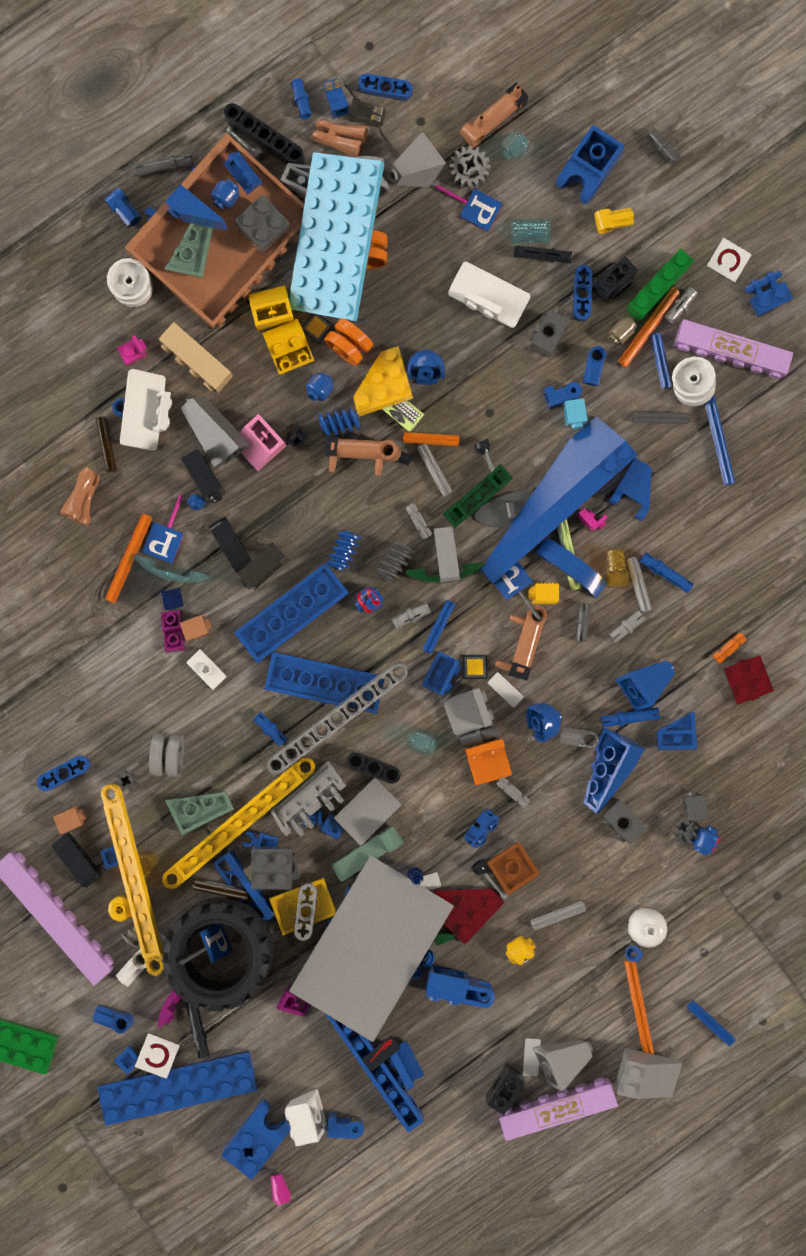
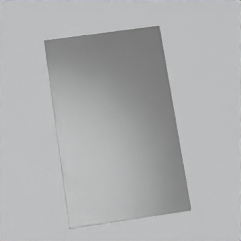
[289,855,454,1042]

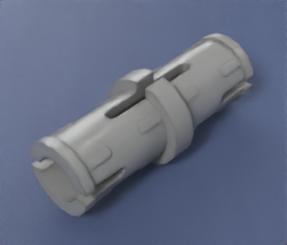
[664,287,698,324]
[391,602,431,629]
[608,610,646,644]

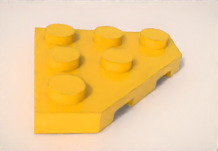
[353,346,413,417]

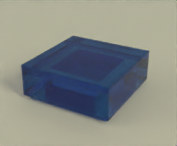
[161,588,184,611]

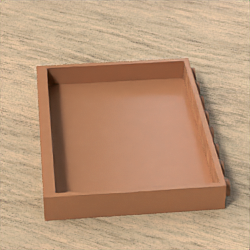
[124,133,305,330]

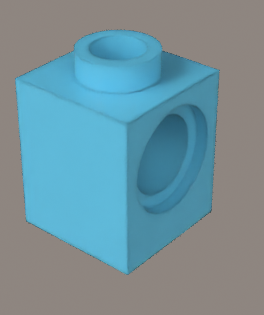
[563,398,587,429]

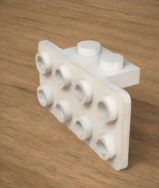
[448,262,530,328]
[120,369,172,451]

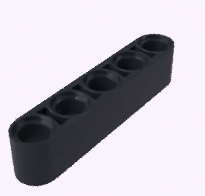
[224,103,305,165]

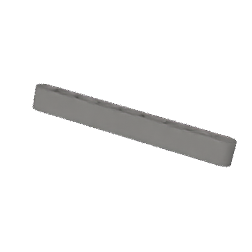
[267,661,408,774]

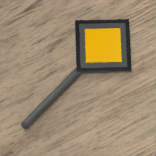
[302,313,367,344]
[439,655,488,704]

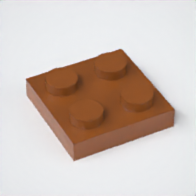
[487,841,540,895]

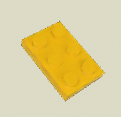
[269,877,337,935]

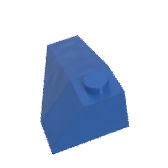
[584,728,645,814]

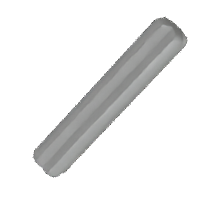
[417,444,452,496]
[627,557,652,613]
[531,901,586,930]

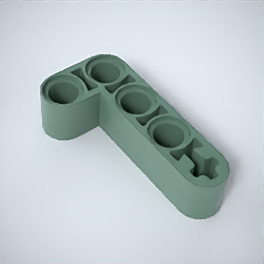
[330,824,404,882]

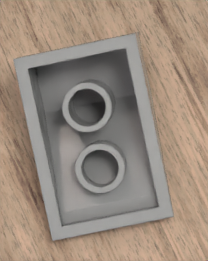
[615,1048,682,1099]

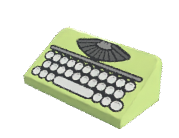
[383,400,424,431]

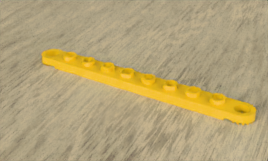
[162,757,315,889]
[101,784,164,976]

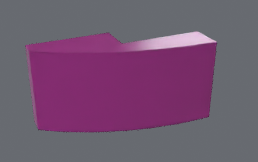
[161,610,185,653]
[157,990,182,1028]

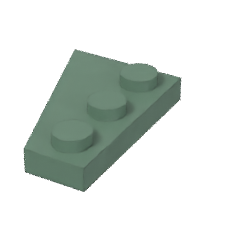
[164,223,213,279]
[165,792,235,835]

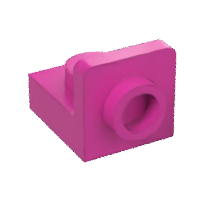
[117,335,147,366]
[576,508,608,532]

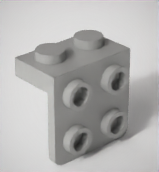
[443,688,494,736]

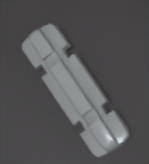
[406,503,432,539]
[497,777,530,808]

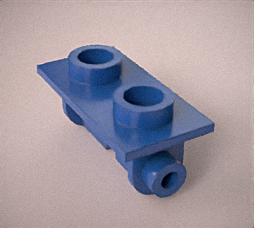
[223,152,262,195]
[464,809,500,849]

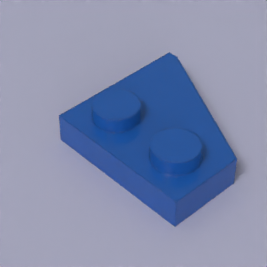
[656,712,697,751]

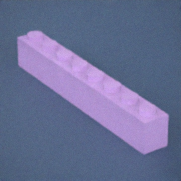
[0,851,116,986]

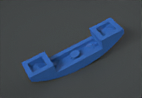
[535,537,607,598]

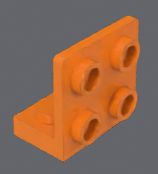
[465,738,512,785]

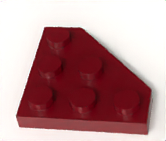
[433,888,505,944]

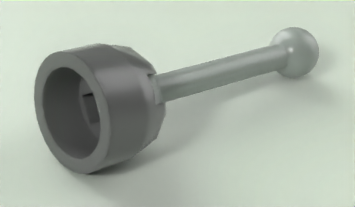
[227,126,264,162]

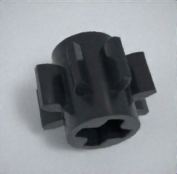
[283,423,307,448]

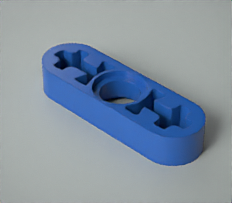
[359,73,413,101]
[573,265,592,322]
[37,756,91,791]

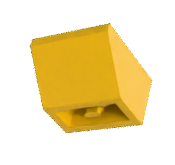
[249,285,294,332]
[262,319,314,375]

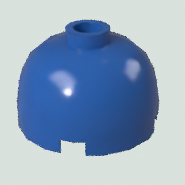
[407,349,445,385]
[526,703,562,742]

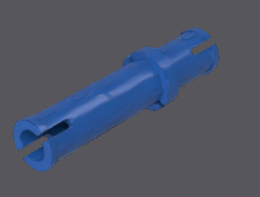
[639,552,694,593]
[601,707,660,728]

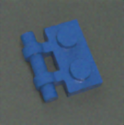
[744,270,793,317]

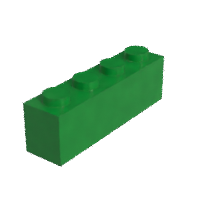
[626,248,695,322]

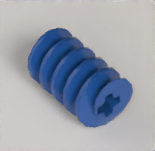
[319,407,360,436]
[326,530,362,572]

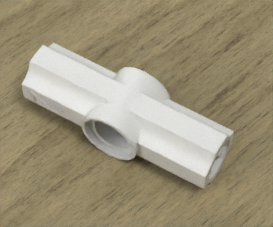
[116,933,166,987]

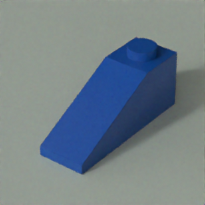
[165,185,227,230]

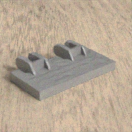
[269,761,346,837]

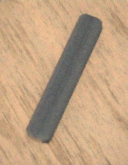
[633,412,690,424]

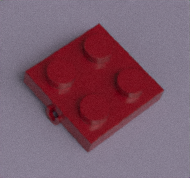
[723,655,774,704]

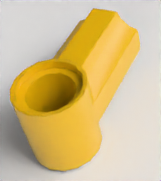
[594,208,634,234]

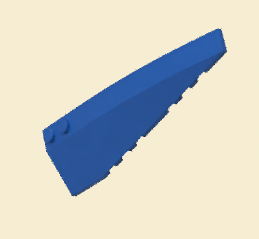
[481,416,638,584]

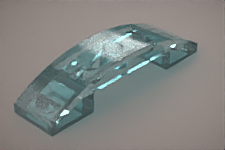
[134,555,211,584]

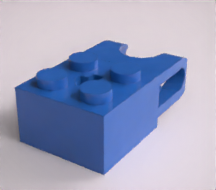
[556,125,624,205]
[425,965,495,1008]
[221,1099,291,1180]

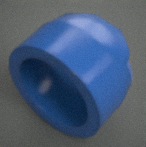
[625,946,643,962]

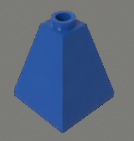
[615,661,675,711]

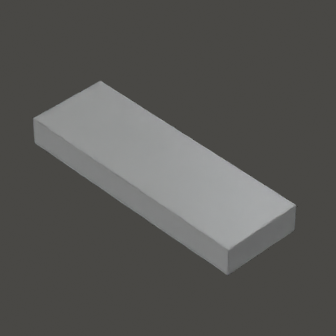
[434,527,460,582]

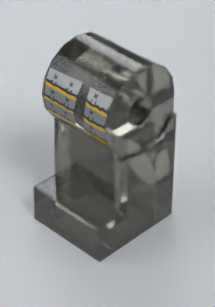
[349,97,387,128]

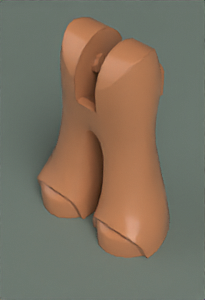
[311,120,369,158]
[59,467,100,526]

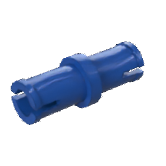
[291,78,312,120]
[253,711,288,747]

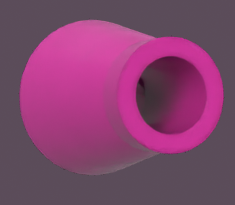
[271,1173,292,1206]

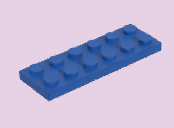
[234,563,349,663]
[264,652,385,714]

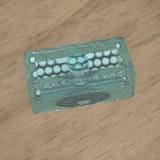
[511,219,551,244]

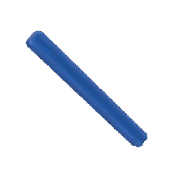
[705,395,735,485]

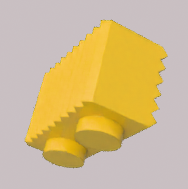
[528,582,559,604]

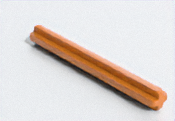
[618,287,680,368]
[105,514,152,603]
[624,960,654,1054]

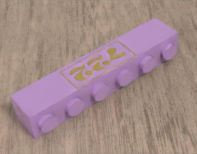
[673,319,794,379]
[498,1078,618,1141]

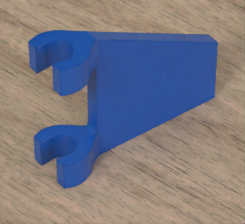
[609,458,651,521]

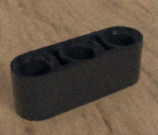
[208,517,253,573]
[347,752,401,784]
[52,832,102,888]

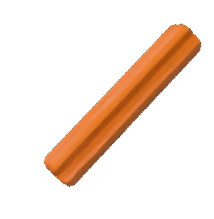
[403,432,459,446]

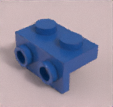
[422,651,461,696]
[388,1040,424,1090]

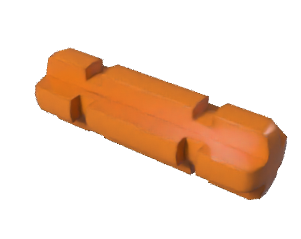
[713,633,747,663]

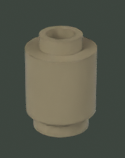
[608,317,637,345]

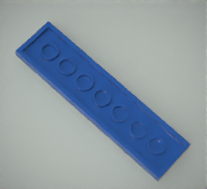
[97,1050,258,1126]

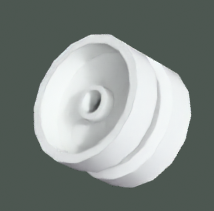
[107,258,154,307]
[672,357,716,406]

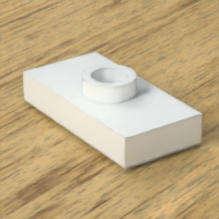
[186,649,227,690]

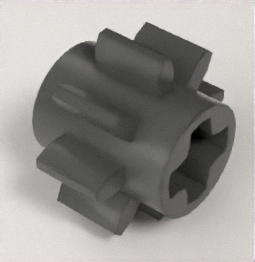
[116,769,140,792]
[674,820,699,844]

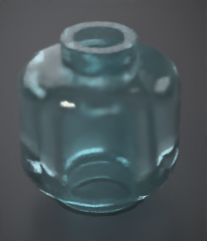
[501,131,529,161]
[408,728,438,756]

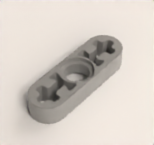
[294,882,317,940]

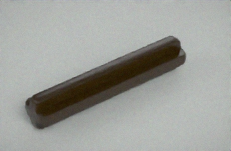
[96,416,117,473]
[193,879,249,900]

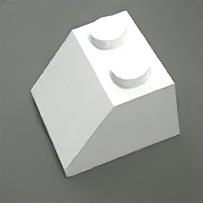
[285,1089,328,1146]

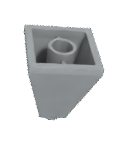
[387,133,446,187]
[533,1040,593,1091]

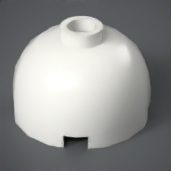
[628,908,667,948]

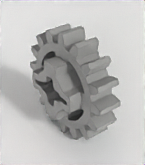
[449,145,491,189]

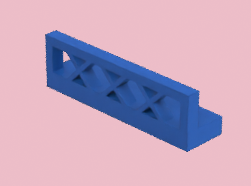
[213,850,275,921]

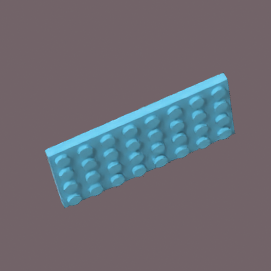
[289,152,384,322]

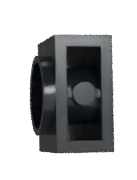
[592,256,638,303]
[486,1063,525,1115]

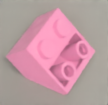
[240,414,286,471]

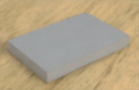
[333,778,401,846]

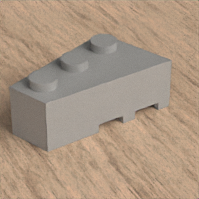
[280,163,311,199]

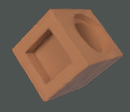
[180,615,212,641]
[53,806,86,835]

